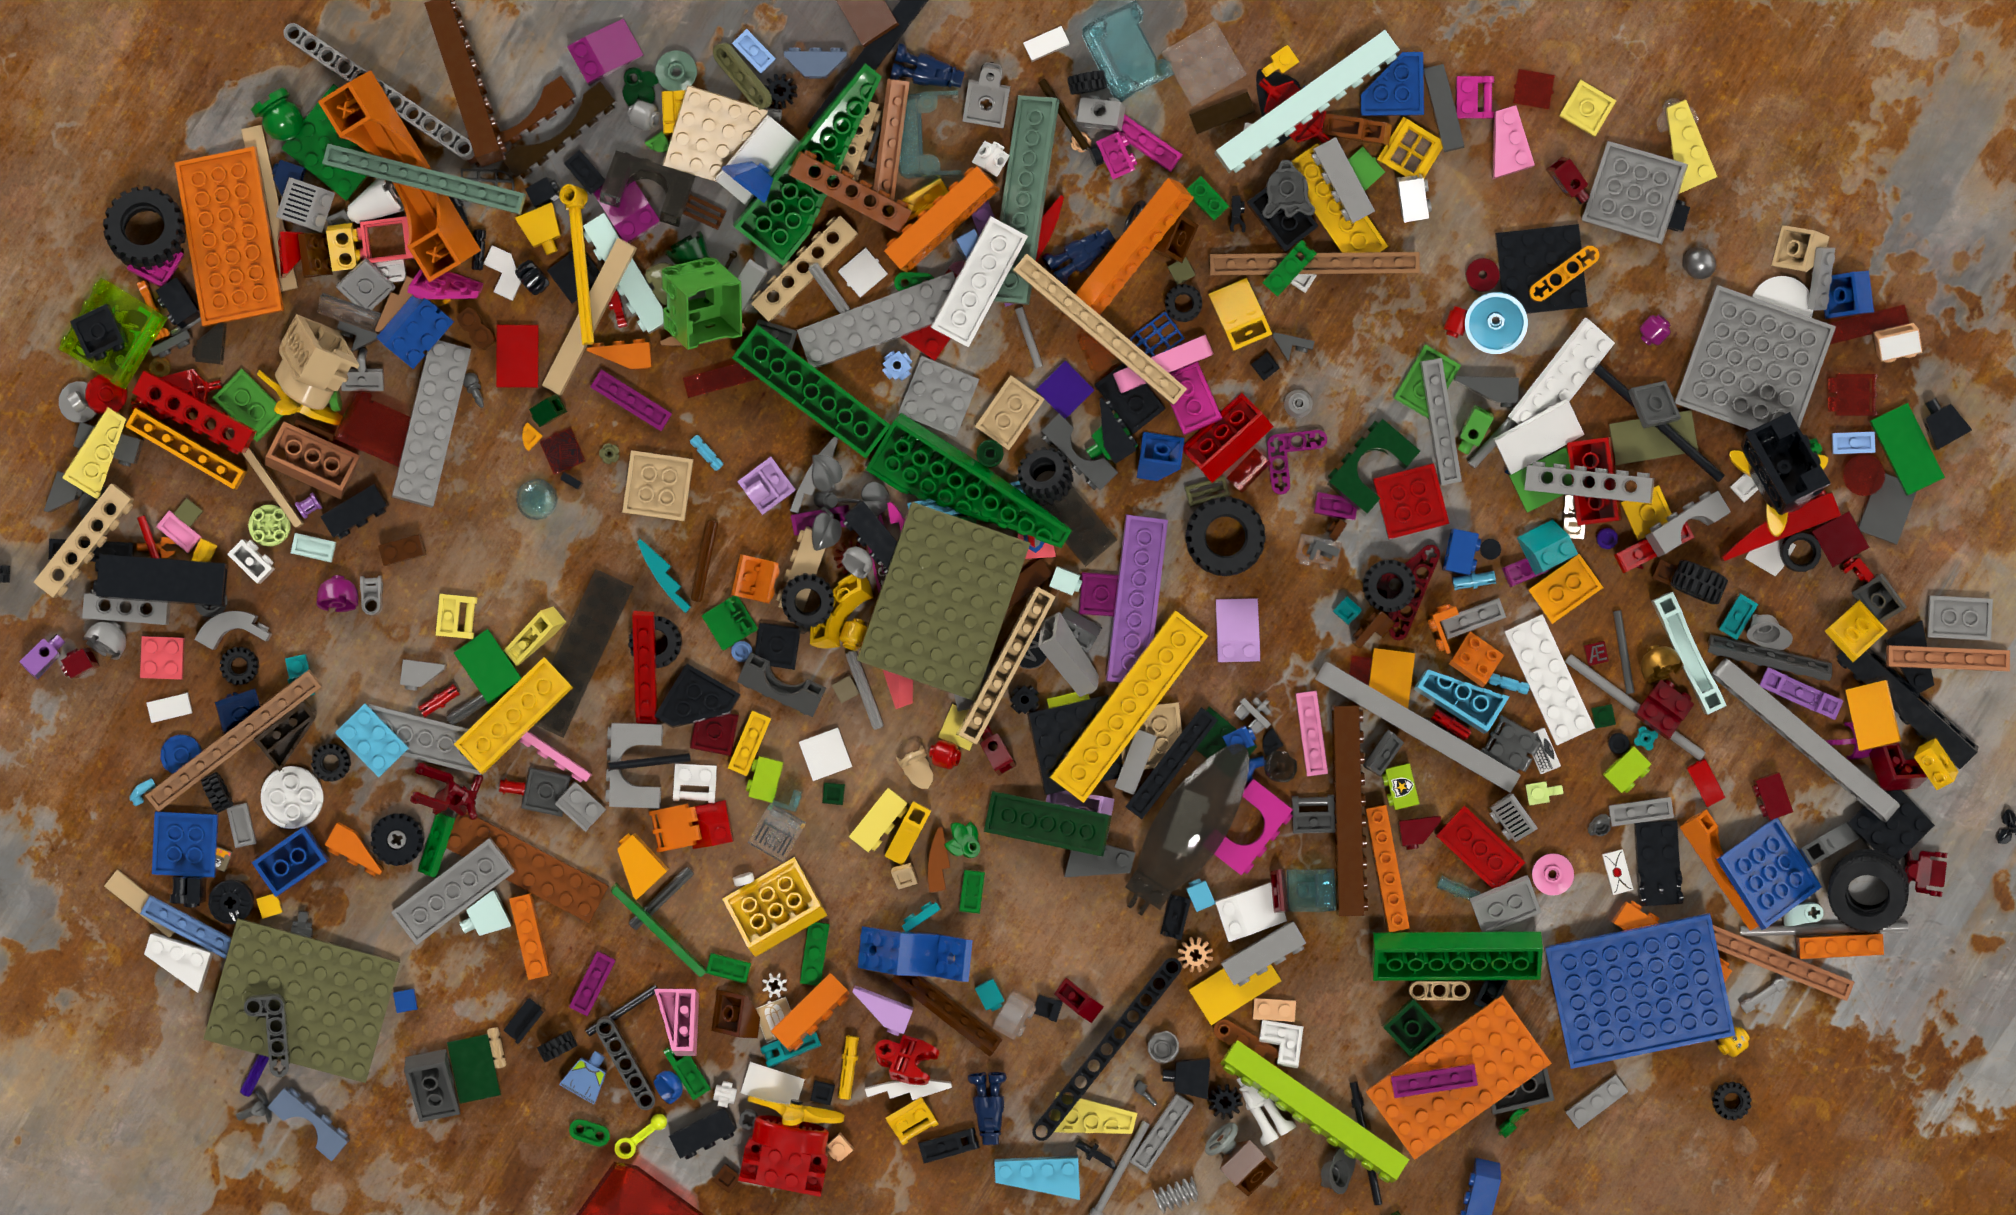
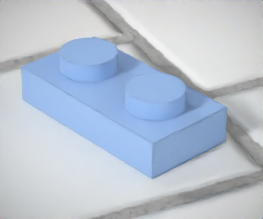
[732,29,776,74]
[1832,432,1875,454]

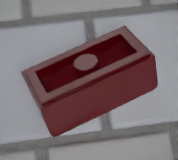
[1270,869,1289,913]

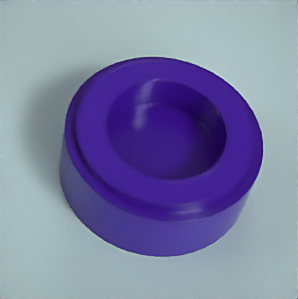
[1596,528,1618,549]

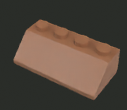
[265,422,360,499]

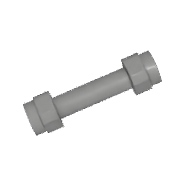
[1739,976,1788,1014]

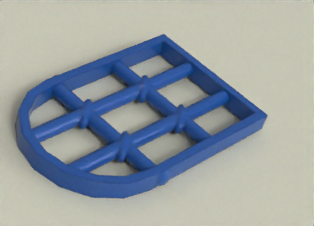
[1130,312,1185,357]

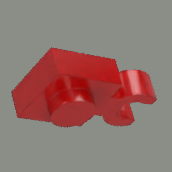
[608,291,628,328]

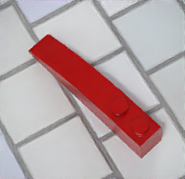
[1720,490,1841,561]

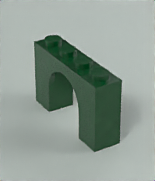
[1327,418,1420,516]

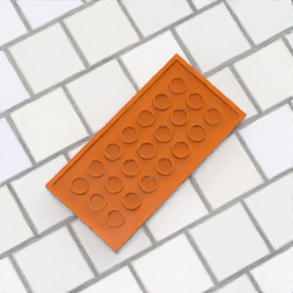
[175,146,284,327]
[1366,995,1552,1160]

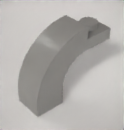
[194,611,272,650]

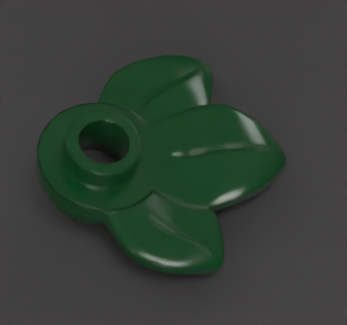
[622,67,659,106]

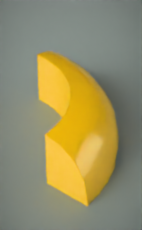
[810,574,873,649]

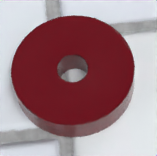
[1466,258,1500,292]

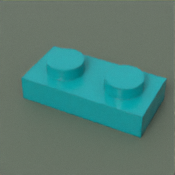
[1718,594,1758,640]
[902,901,941,932]

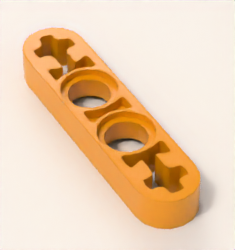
[1529,246,1599,302]

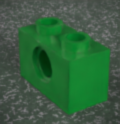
[1187,176,1229,222]

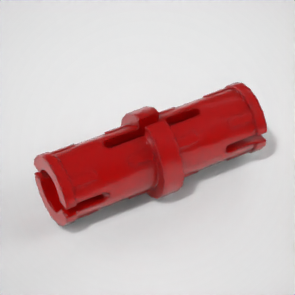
[418,684,460,718]

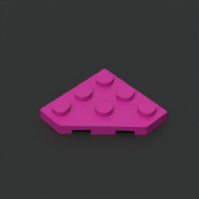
[407,269,484,299]

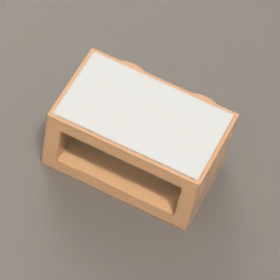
[1873,323,1922,362]

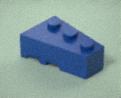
[1460,1158,1501,1215]

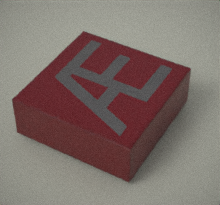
[1583,641,1609,666]

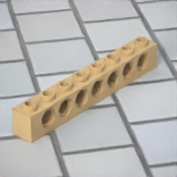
[956,587,1056,744]

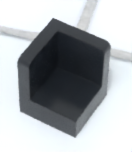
[1033,993,1063,1022]

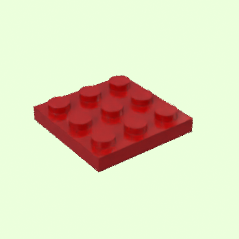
[1373,463,1450,540]

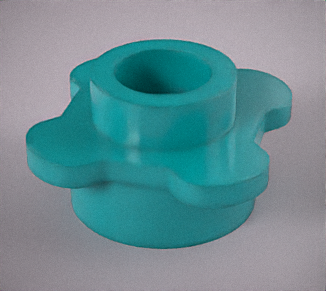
[1634,726,1658,750]

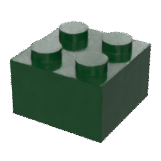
[1381,998,1442,1058]

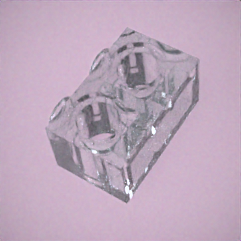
[1295,534,1342,571]

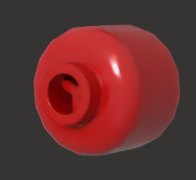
[929,740,961,770]

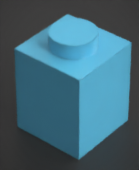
[1186,878,1216,912]

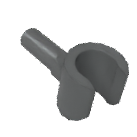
[1134,1080,1157,1107]

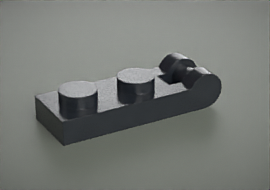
[918,1127,980,1164]

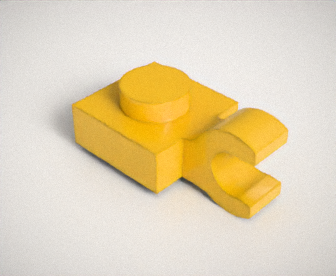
[1261,45,1299,77]

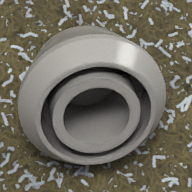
[1284,390,1313,418]

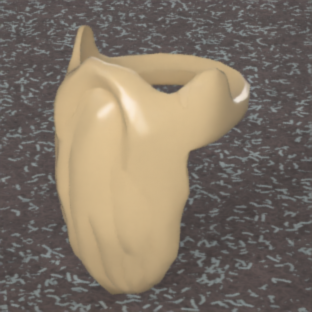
[896,745,933,789]

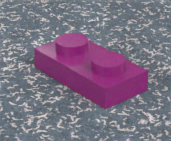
[1313,492,1357,521]

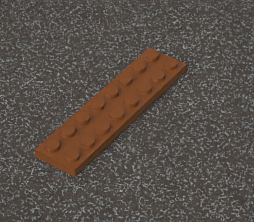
[447,811,609,923]

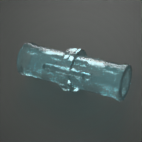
[1437,876,1480,901]

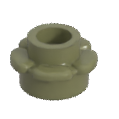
[599,443,619,464]

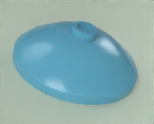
[1465,292,1528,354]

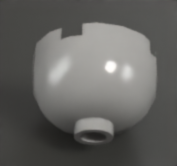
[83,621,126,660]

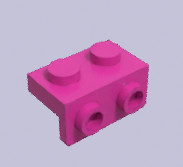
[1096,131,1138,180]

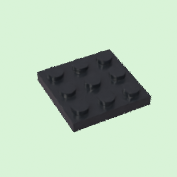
[1847,790,1935,861]

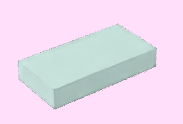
[290,533,337,562]

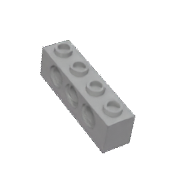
[82,589,171,625]

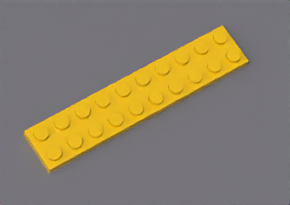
[1049,611,1208,803]

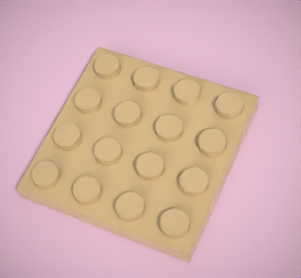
[663,85,768,182]

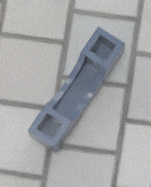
[267,1086,350,1161]

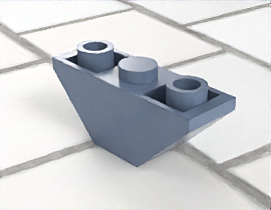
[784,48,847,79]

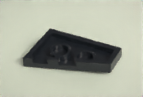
[1884,620,1934,693]

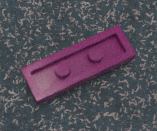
[569,951,616,1016]

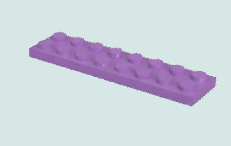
[1106,515,1168,682]

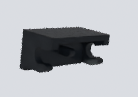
[1160,894,1191,940]

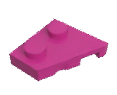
[127,252,184,287]

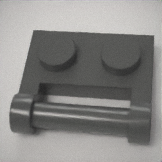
[1292,795,1335,834]

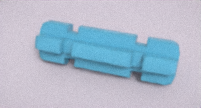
[690,435,723,471]
[1489,673,1530,694]

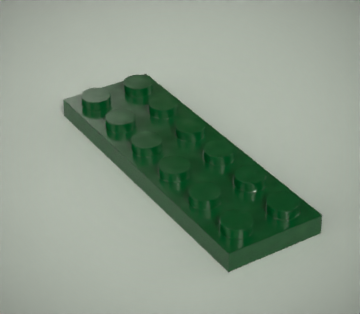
[984,791,1112,857]

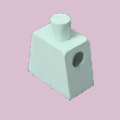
[460,889,513,936]

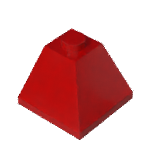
[278,231,303,278]
[692,800,734,849]

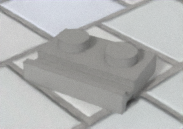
[554,781,606,832]

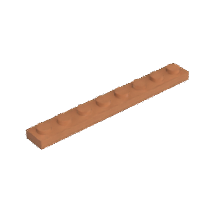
[1713,925,1855,1001]

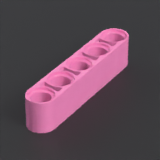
[1113,335,1214,393]

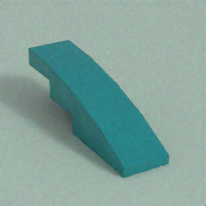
[637,539,692,613]

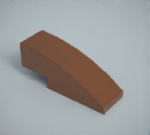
[1323,114,1392,146]
[928,826,950,893]

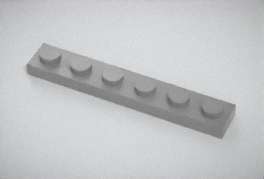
[1420,358,1462,485]

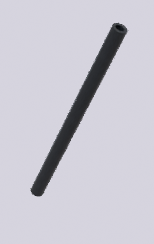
[1593,364,1725,482]

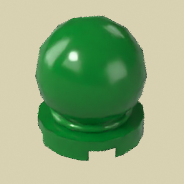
[251,88,303,142]

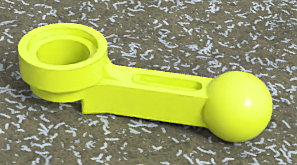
[615,1114,667,1159]

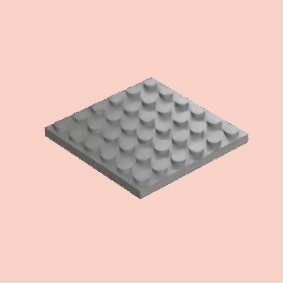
[1675,285,1836,430]

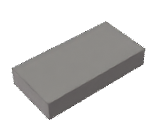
[227,803,257,848]

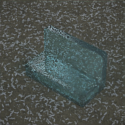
[772,788,803,812]

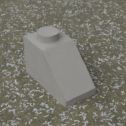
[400,659,447,691]

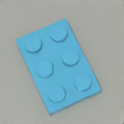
[335,703,409,777]

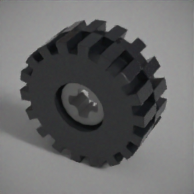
[370,813,425,866]

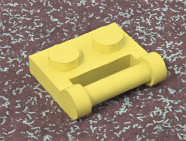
[436,594,478,639]

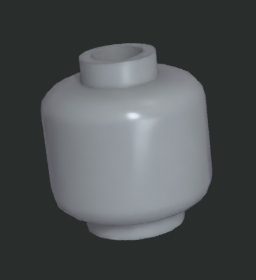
[627,101,660,130]

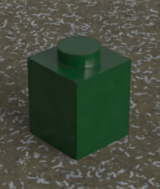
[529,394,567,427]

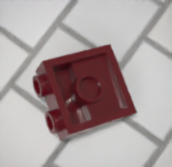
[1634,680,1694,740]

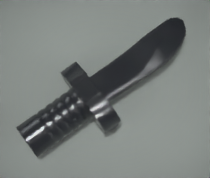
[1075,1139,1116,1169]

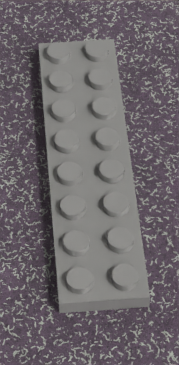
[797,272,956,368]
[392,340,471,508]

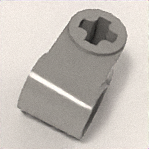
[360,575,383,616]

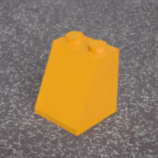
[617,833,669,900]

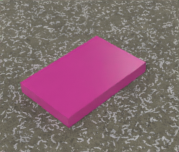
[1169,361,1222,435]

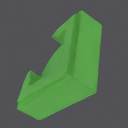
[645,131,670,153]

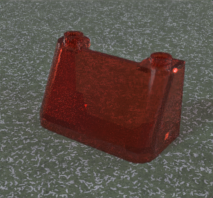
[333,390,411,467]

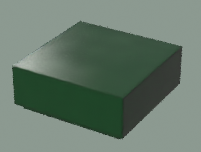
[822,782,845,805]

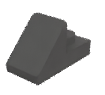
[337,320,378,352]
[1272,332,1315,362]

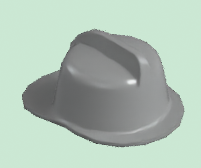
[1746,614,1793,651]

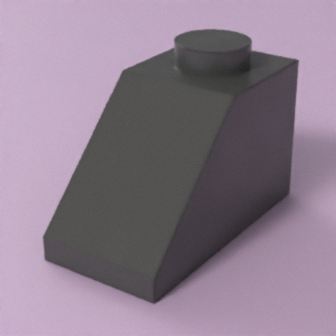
[44,471,84,512]

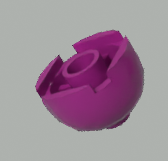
[316,575,358,612]

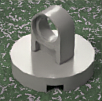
[59,381,98,423]

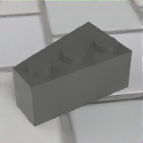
[1064,844,1135,877]

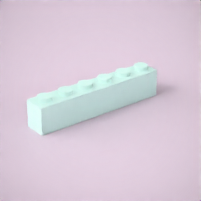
[583,213,663,334]

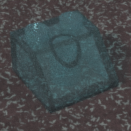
[1287,868,1336,912]

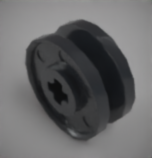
[208,879,254,924]

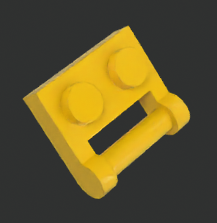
[886,1097,939,1145]

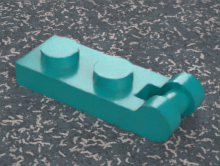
[760,1032,822,1068]

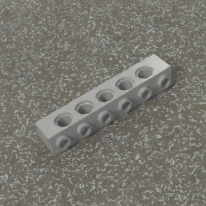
[1524,461,1655,503]

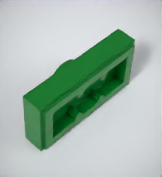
[959,869,985,914]
[706,953,751,984]

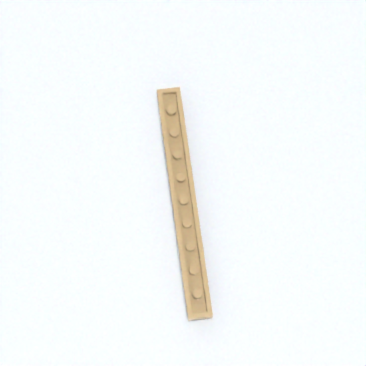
[1013,254,1187,405]

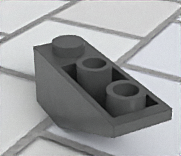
[1799,820,1860,868]

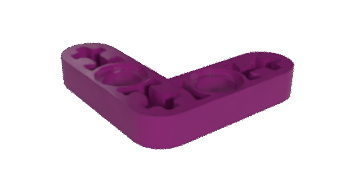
[1267,430,1327,495]

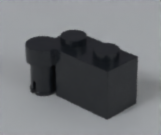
[170,876,207,907]

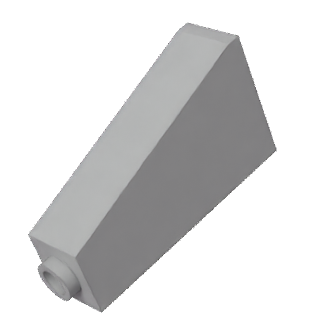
[1038,612,1099,697]

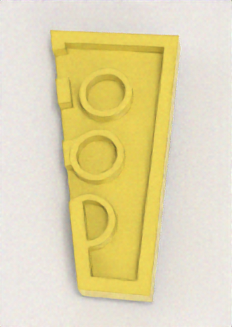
[1666,100,1717,194]
[62,407,126,500]
[1046,1092,1138,1134]

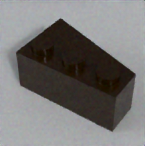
[254,700,317,772]

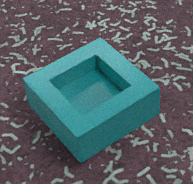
[1333,596,1362,625]

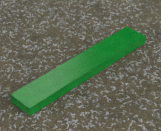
[611,882,706,977]

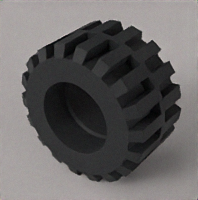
[1017,447,1074,505]
[1362,560,1416,612]
[1670,560,1728,604]
[781,573,834,628]
[628,616,682,668]

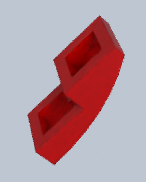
[1686,758,1725,807]

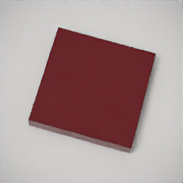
[1812,511,1870,568]
[690,713,739,756]

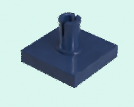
[215,689,260,734]

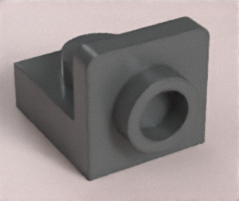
[1306,540,1340,561]

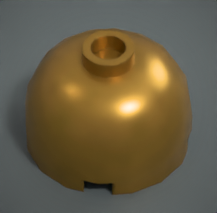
[1640,645,1684,684]

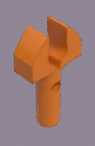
[136,537,176,558]

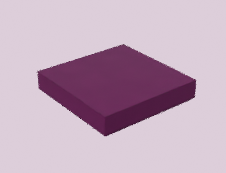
[1079,572,1119,617]

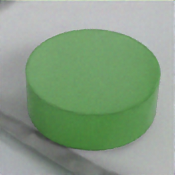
[329,391,342,412]

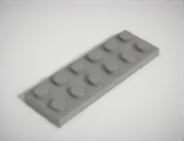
[369,704,482,775]
[391,837,516,945]

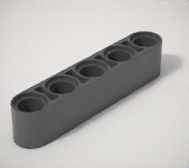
[596,1016,655,1110]

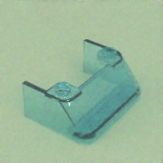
[899,90,962,179]

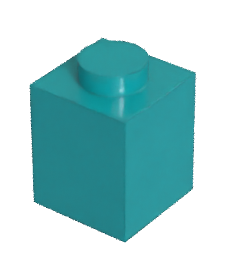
[975,978,1005,1012]

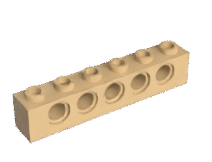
[751,216,858,322]
[33,484,134,598]

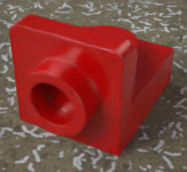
[1841,557,1875,582]

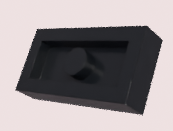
[564,150,607,196]

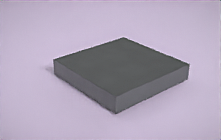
[1628,381,1681,429]
[521,767,571,817]

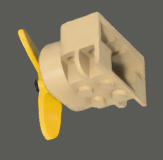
[257,314,359,425]

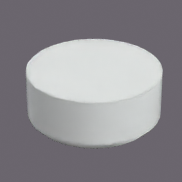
[733,872,755,886]

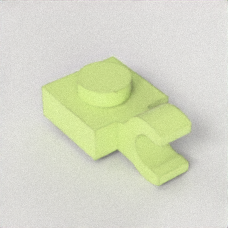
[1525,781,1564,806]

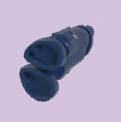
[890,43,965,88]
[1041,228,1116,286]
[968,1072,1007,1145]

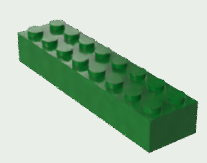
[731,324,891,458]
[1372,932,1543,981]

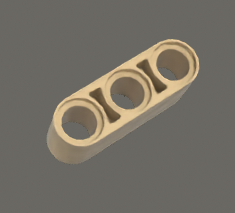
[1408,980,1470,1000]

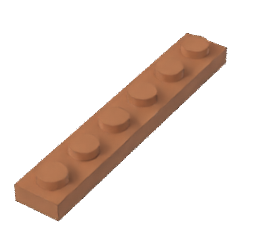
[871,79,910,206]
[1886,645,2010,672]

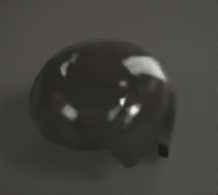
[1264,750,1297,782]

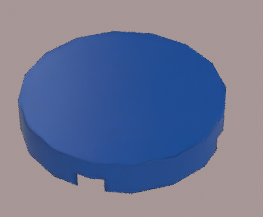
[160,735,202,774]

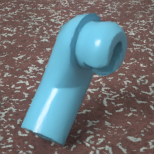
[130,778,156,806]

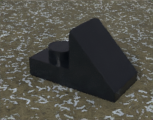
[1473,980,1508,1008]

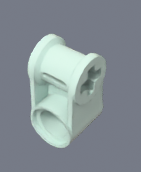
[1783,902,1823,926]

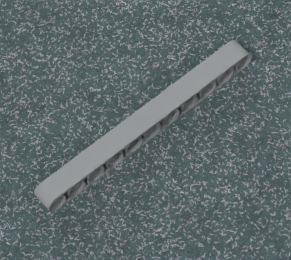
[284,23,475,160]
[1711,658,1900,822]
[1315,661,1521,793]

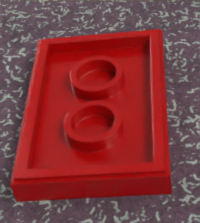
[496,325,539,388]

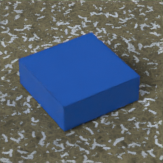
[393,989,418,1013]

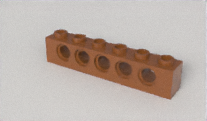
[788,150,912,233]

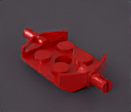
[1258,78,1331,144]
[131,369,222,421]

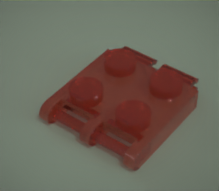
[1828,374,1878,416]

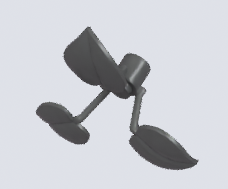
[812,455,890,551]

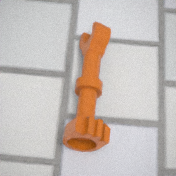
[137,280,171,341]

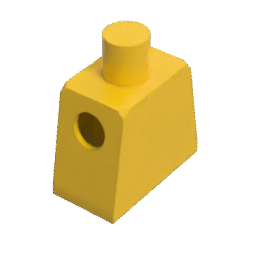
[515,202,561,256]

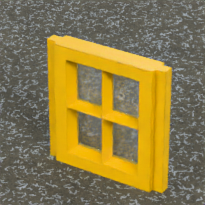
[1377,117,1443,179]

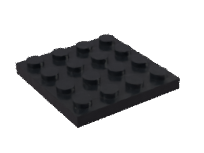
[1495,224,1588,314]
[1027,695,1123,795]

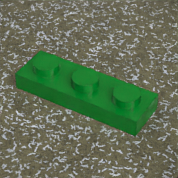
[418,813,455,878]
[800,922,830,986]

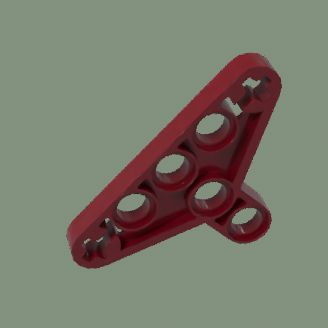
[1377,545,1440,640]

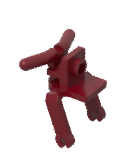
[410,763,483,820]
[1904,850,1948,897]

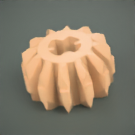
[1178,937,1213,972]

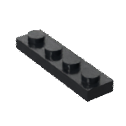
[48,539,134,562]

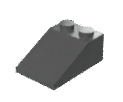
[404,1049,460,1122]

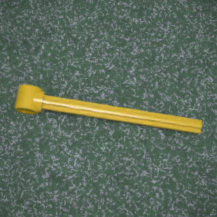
[559,184,594,345]

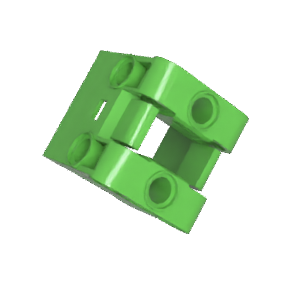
[662,257,742,350]

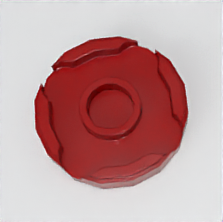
[85,374,127,415]

